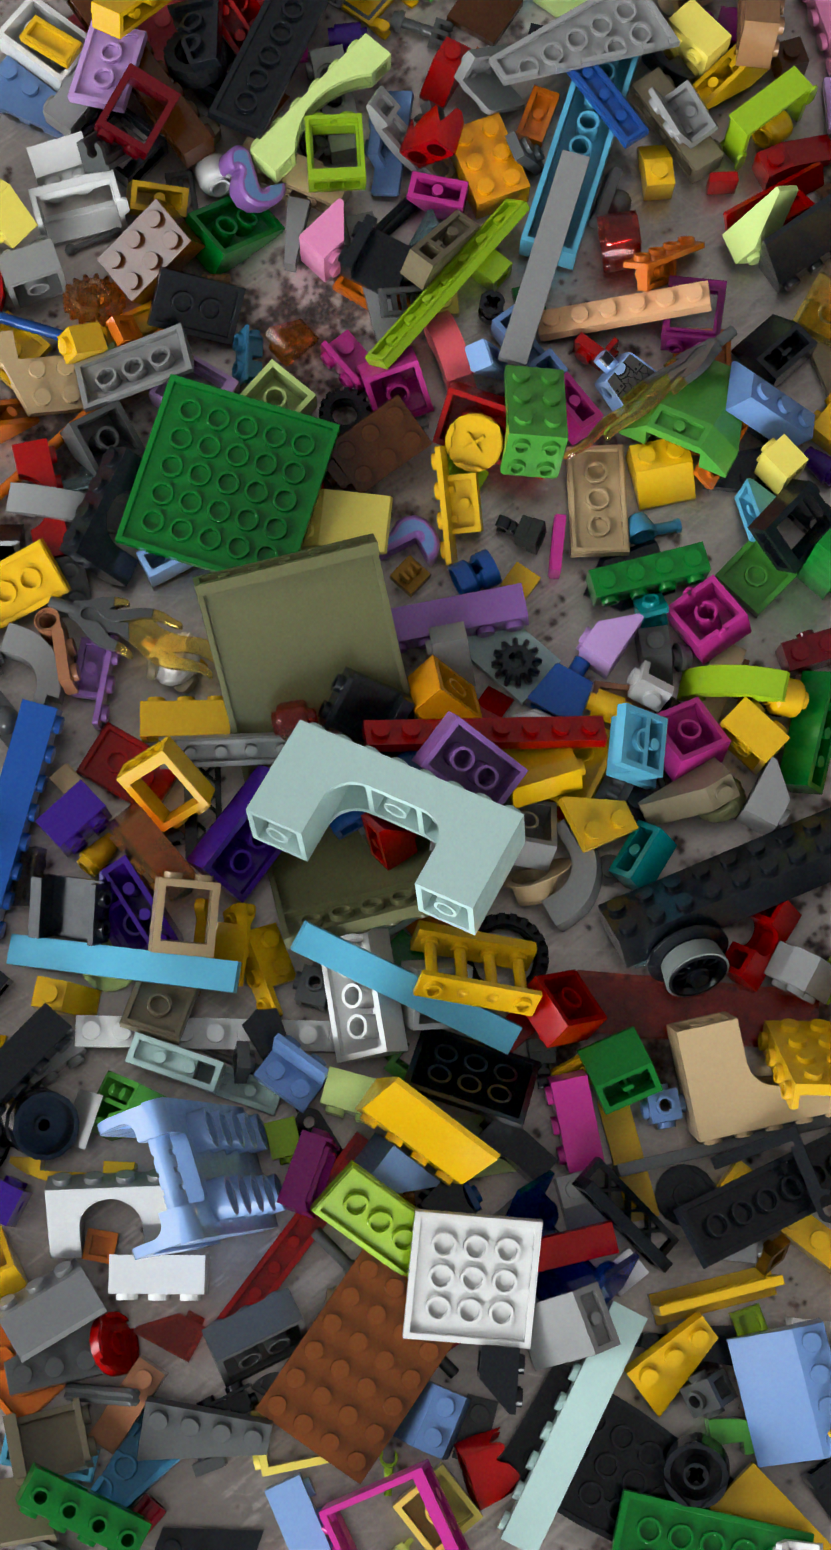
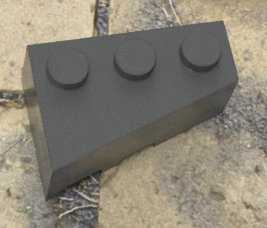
[4,1319,106,1397]

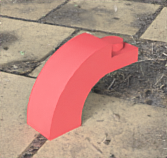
[424,310,477,392]

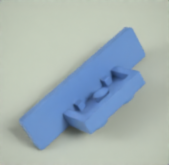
[365,91,414,197]

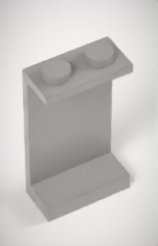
[528,1282,621,1371]

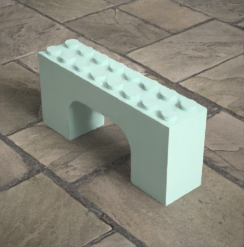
[246,720,525,935]

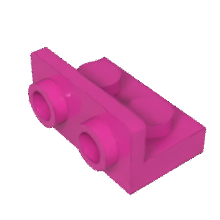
[320,329,368,394]

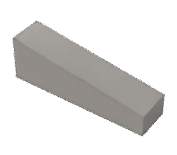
[284,196,311,272]

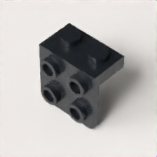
[338,214,412,299]

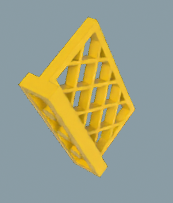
[647,1267,785,1326]

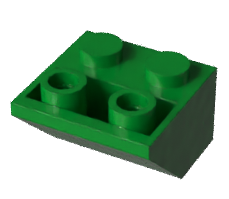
[577,1026,663,1115]

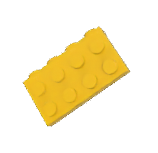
[758,1018,831,1109]

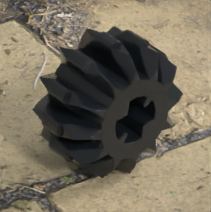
[491,637,542,689]

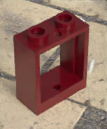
[94,63,181,161]

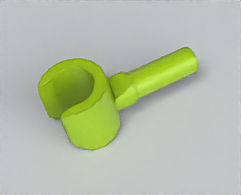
[379,1451,398,1496]

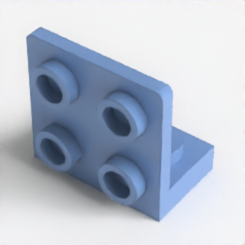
[253,1033,329,1113]

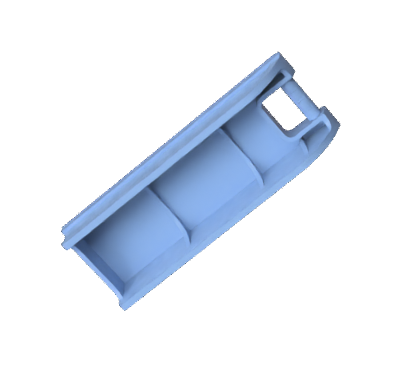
[97,1097,286,1260]

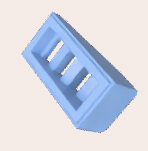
[465,338,508,380]

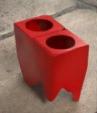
[399,105,464,168]
[453,1427,521,1511]

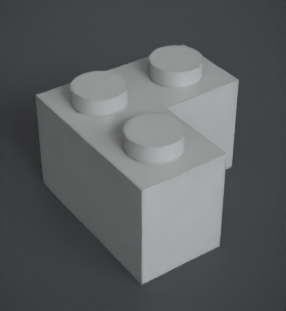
[764,941,831,1005]

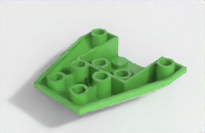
[619,360,742,478]

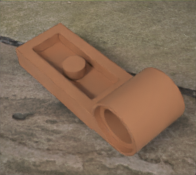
[34,607,81,696]

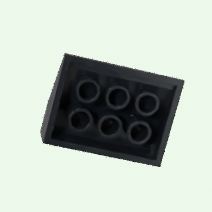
[758,194,831,294]
[404,1029,541,1129]

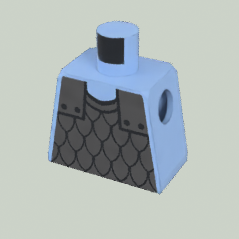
[593,349,657,421]

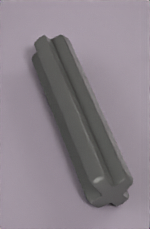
[64,1383,140,1407]

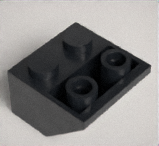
[731,314,818,388]
[477,1345,525,1415]

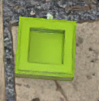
[728,1303,768,1337]

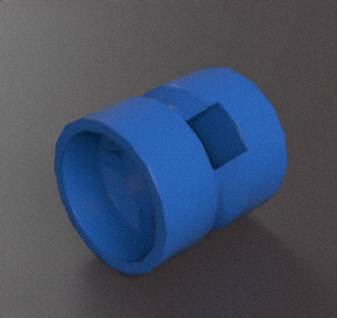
[448,549,502,595]

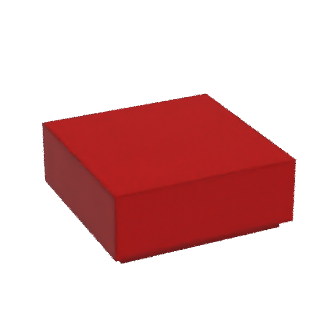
[706,171,739,195]

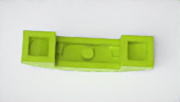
[677,665,790,702]

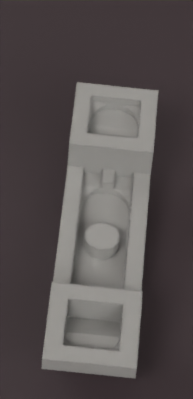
[366,86,456,178]
[6,482,126,533]

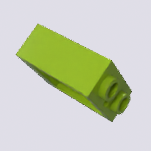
[304,111,366,193]

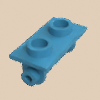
[232,324,263,386]

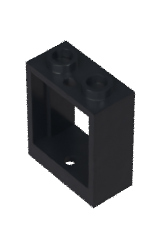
[80,107,169,188]
[747,479,831,574]

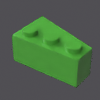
[91,1070,166,1141]

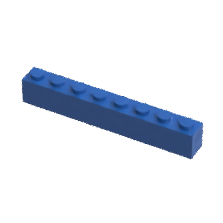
[0,699,65,940]

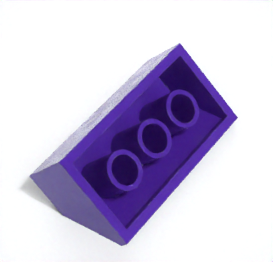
[186,765,282,903]

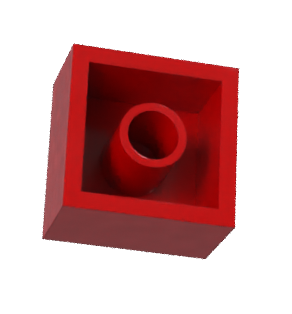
[525,969,608,1048]

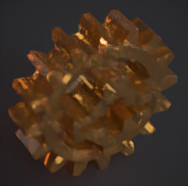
[63,273,126,327]

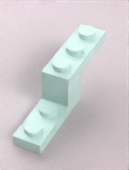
[125,1032,281,1116]

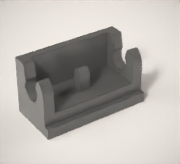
[76,127,131,174]

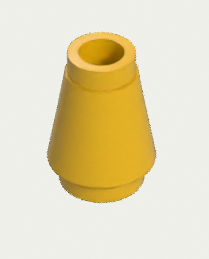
[76,832,120,877]

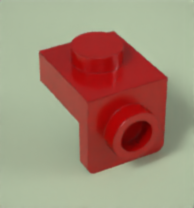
[572,332,619,372]

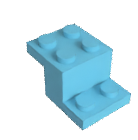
[606,703,668,790]

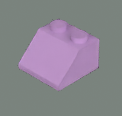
[576,613,644,679]

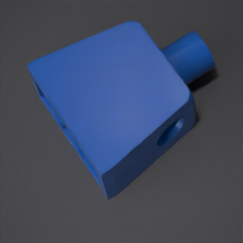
[525,656,593,717]

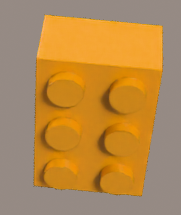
[450,112,530,220]

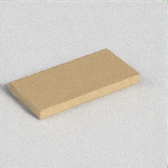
[565,444,630,558]

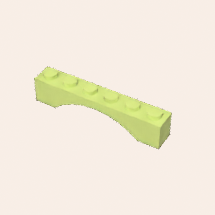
[250,33,391,184]

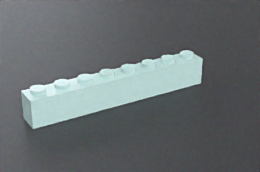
[497,1300,648,1550]

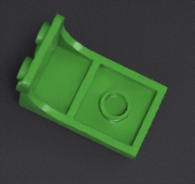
[500,365,568,479]

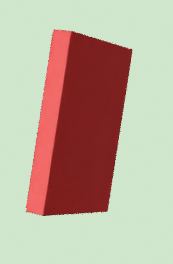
[76,722,178,813]

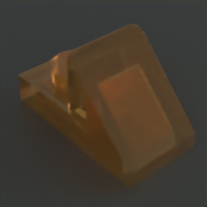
[263,319,320,367]

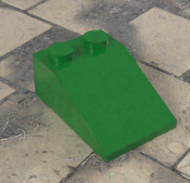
[185,196,285,277]

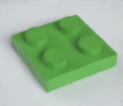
[715,541,798,618]

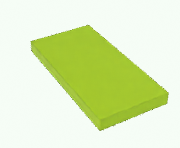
[310,1160,418,1278]

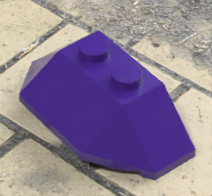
[99,855,184,950]

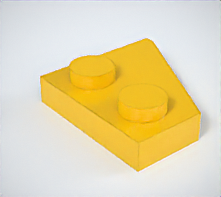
[558,796,639,853]

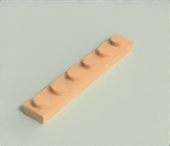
[538,280,712,342]

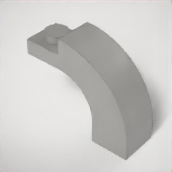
[0,623,65,707]
[542,819,602,932]

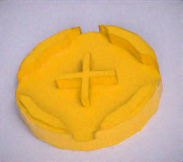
[445,413,504,472]

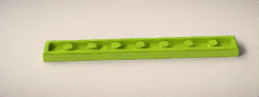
[365,198,530,370]

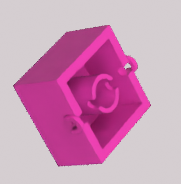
[666,575,752,665]

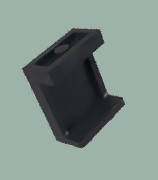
[318,667,415,756]

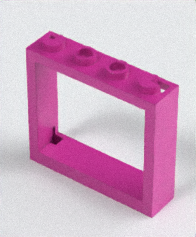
[318,1459,470,1550]

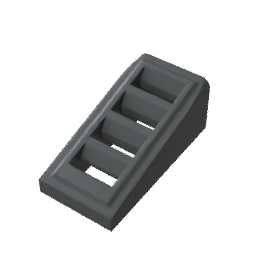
[377,286,427,318]

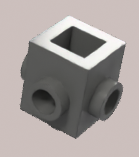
[293,962,328,1013]
[679,1367,738,1419]

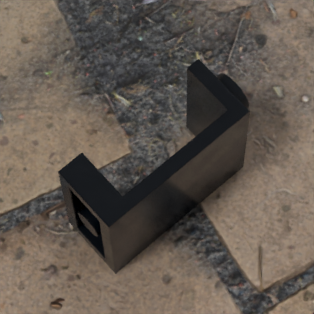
[28,874,113,946]

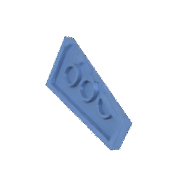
[0,55,93,138]

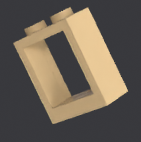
[148,871,221,958]

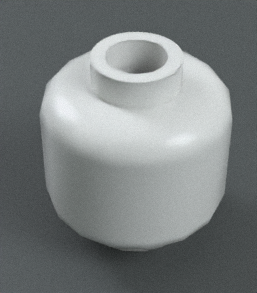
[195,153,232,197]

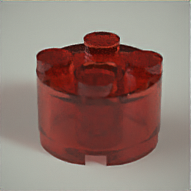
[596,209,642,273]

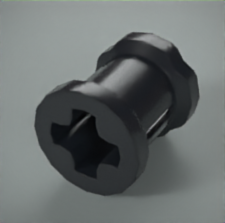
[478,290,505,325]

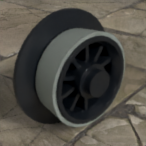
[647,925,730,997]

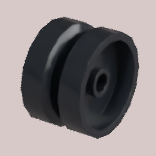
[0,1086,80,1160]

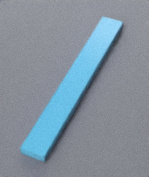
[290,920,522,1055]
[6,934,242,994]

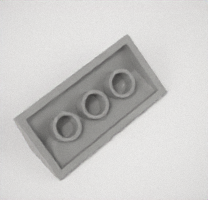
[74,323,194,412]

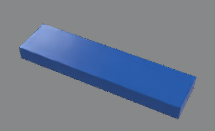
[566,65,649,149]

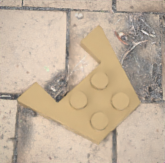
[0,323,86,417]

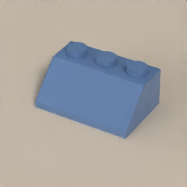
[726,361,815,446]

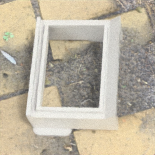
[28,169,130,246]

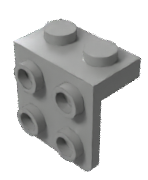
[454,44,525,115]
[648,80,719,149]

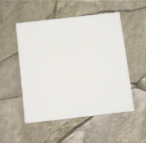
[72,1089,103,1150]

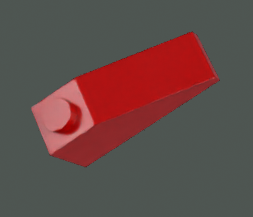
[751,134,831,191]

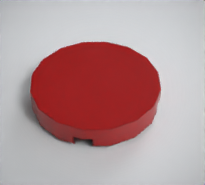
[89,1311,139,1377]

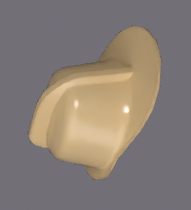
[503,858,572,906]

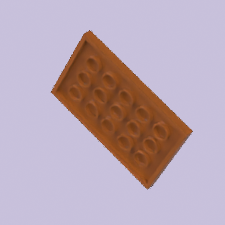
[255,1249,454,1484]

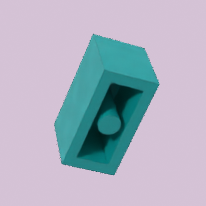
[608,820,677,890]

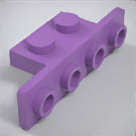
[71,609,121,730]

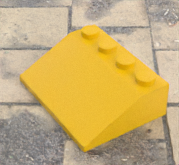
[355,1077,501,1186]

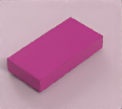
[548,514,566,579]

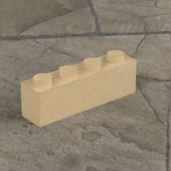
[242,135,352,213]

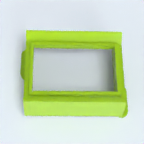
[720,66,819,171]

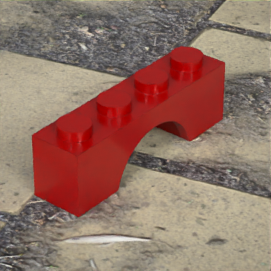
[12,438,67,558]

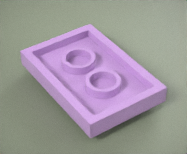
[67,20,148,113]

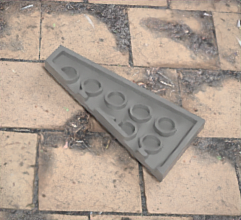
[489,0,680,86]

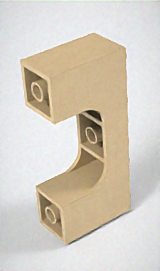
[666,1011,831,1145]

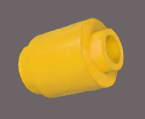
[585,688,632,724]

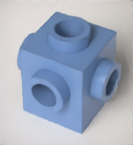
[640,1083,686,1130]

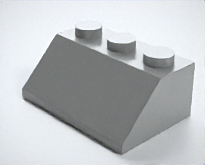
[0,1258,107,1363]

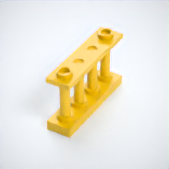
[410,920,542,1016]

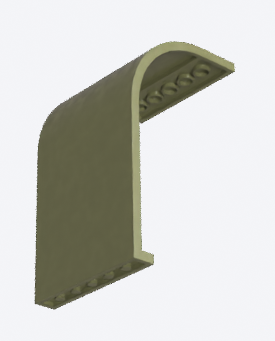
[192,533,432,950]

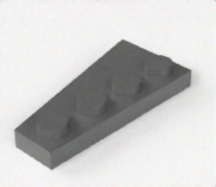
[137,1396,273,1461]

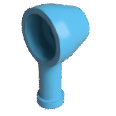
[628,512,682,545]

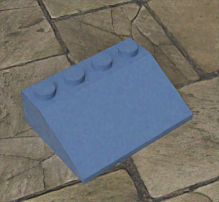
[727,1318,831,1468]

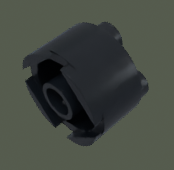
[664,1432,730,1508]

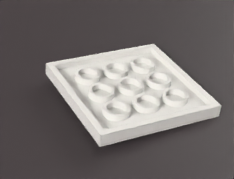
[403,1208,543,1349]

